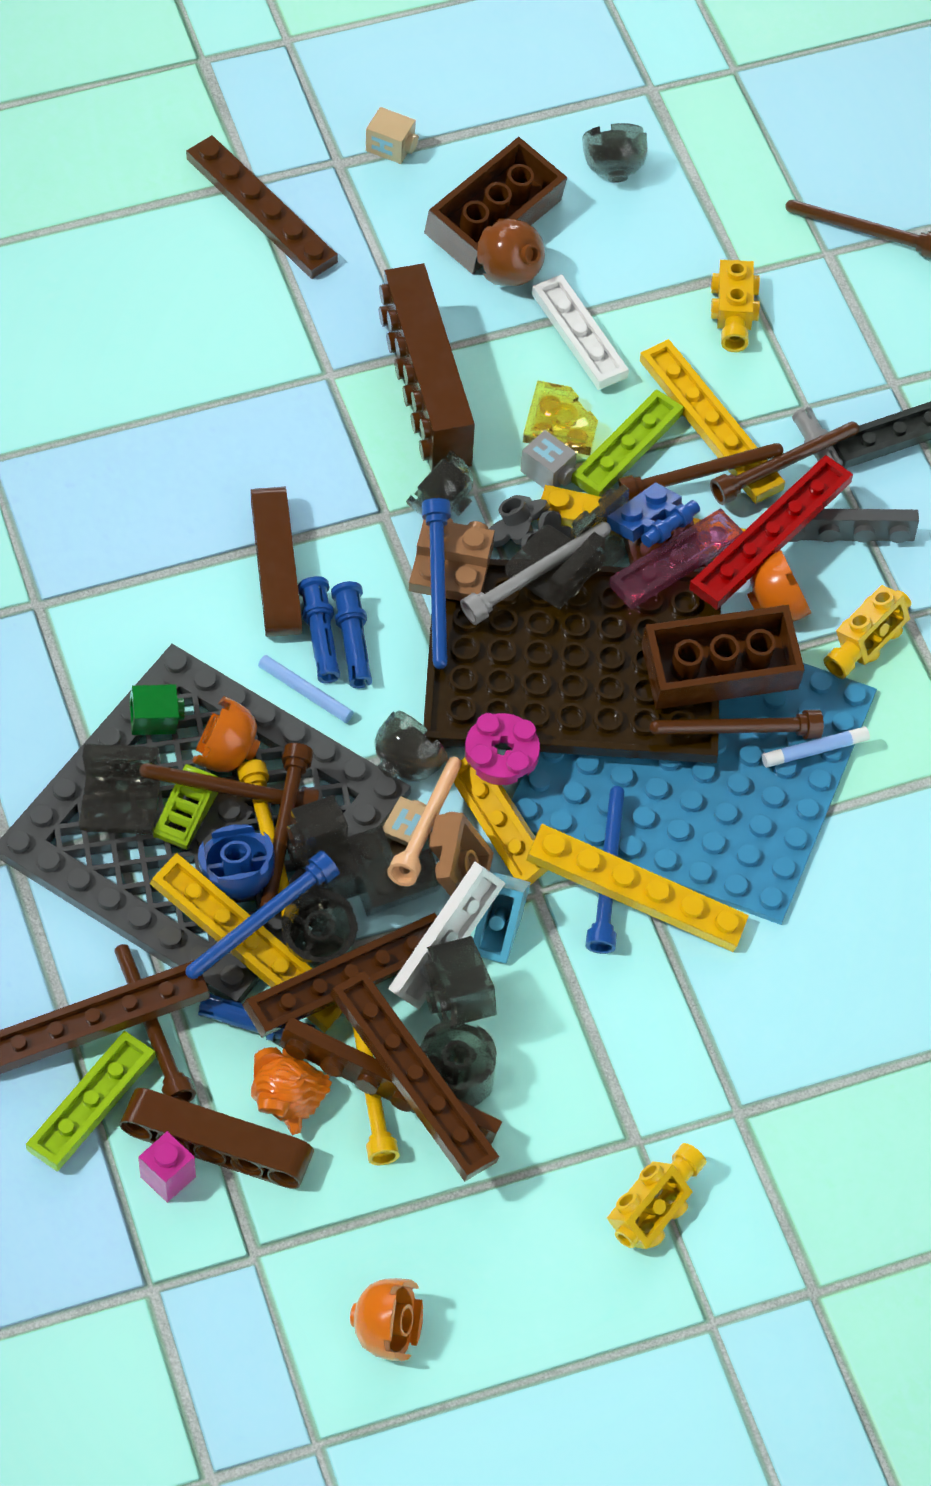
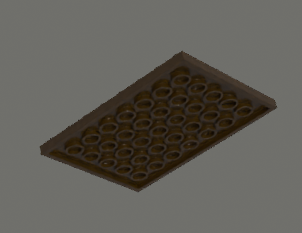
[422,559,721,763]

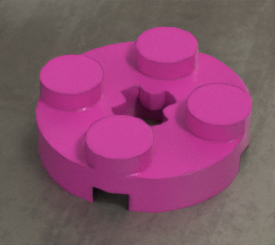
[465,713,540,785]

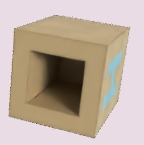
[365,107,419,164]
[380,796,433,856]

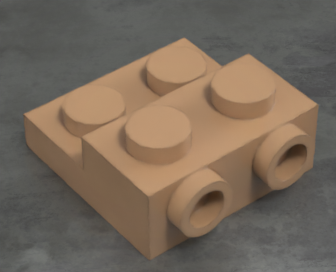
[409,518,495,601]
[428,812,494,897]

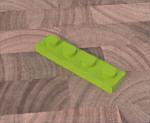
[571,389,684,497]
[26,1030,156,1172]

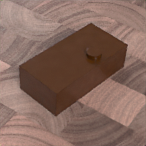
[424,136,567,274]
[641,605,805,710]

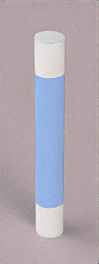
[762,726,870,768]

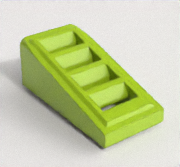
[153,764,218,850]

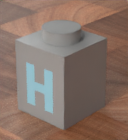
[520,430,577,488]

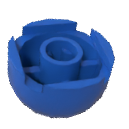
[198,824,275,900]

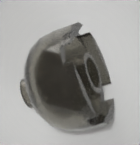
[582,123,648,183]
[406,450,473,517]
[374,710,448,782]
[281,889,358,968]

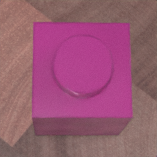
[138,1131,196,1203]

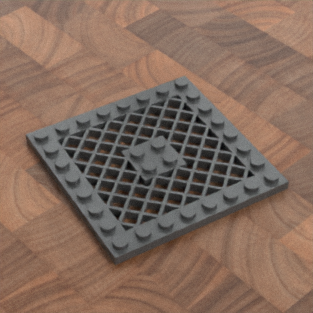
[0,643,411,1003]

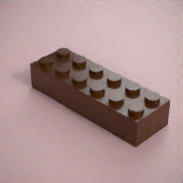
[378,263,475,473]

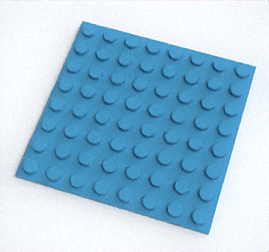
[512,663,877,925]

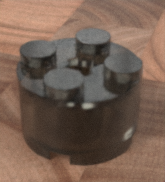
[420,1019,497,1107]

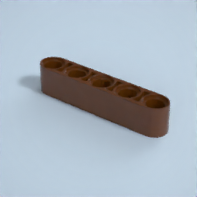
[250,486,302,637]
[119,1088,314,1189]

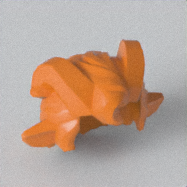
[251,1047,332,1135]

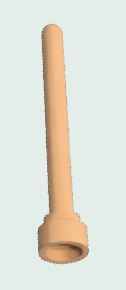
[387,756,462,886]

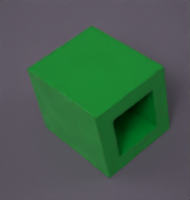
[129,684,185,735]

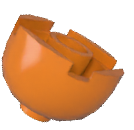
[747,550,812,622]
[193,696,261,772]
[350,1278,423,1362]

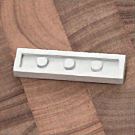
[532,274,629,390]
[388,862,506,1010]

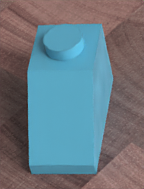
[470,872,531,964]

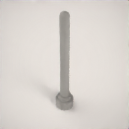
[460,522,611,625]

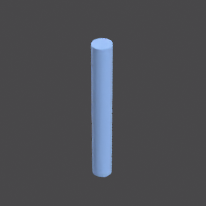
[258,655,354,723]

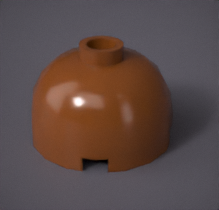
[477,218,545,287]

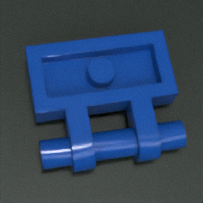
[607,482,700,547]

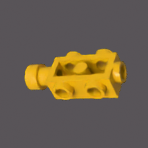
[711,259,760,352]
[823,585,912,679]
[606,1143,707,1249]

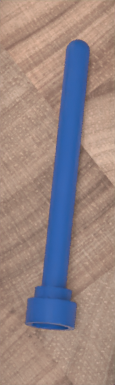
[422,498,451,669]
[585,786,624,954]
[185,850,340,979]

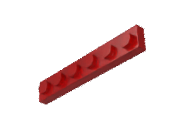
[689,455,853,610]

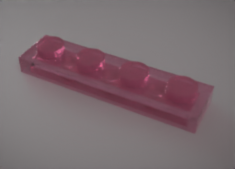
[609,508,744,610]

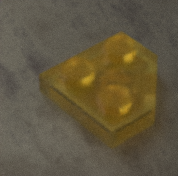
[523,380,598,456]

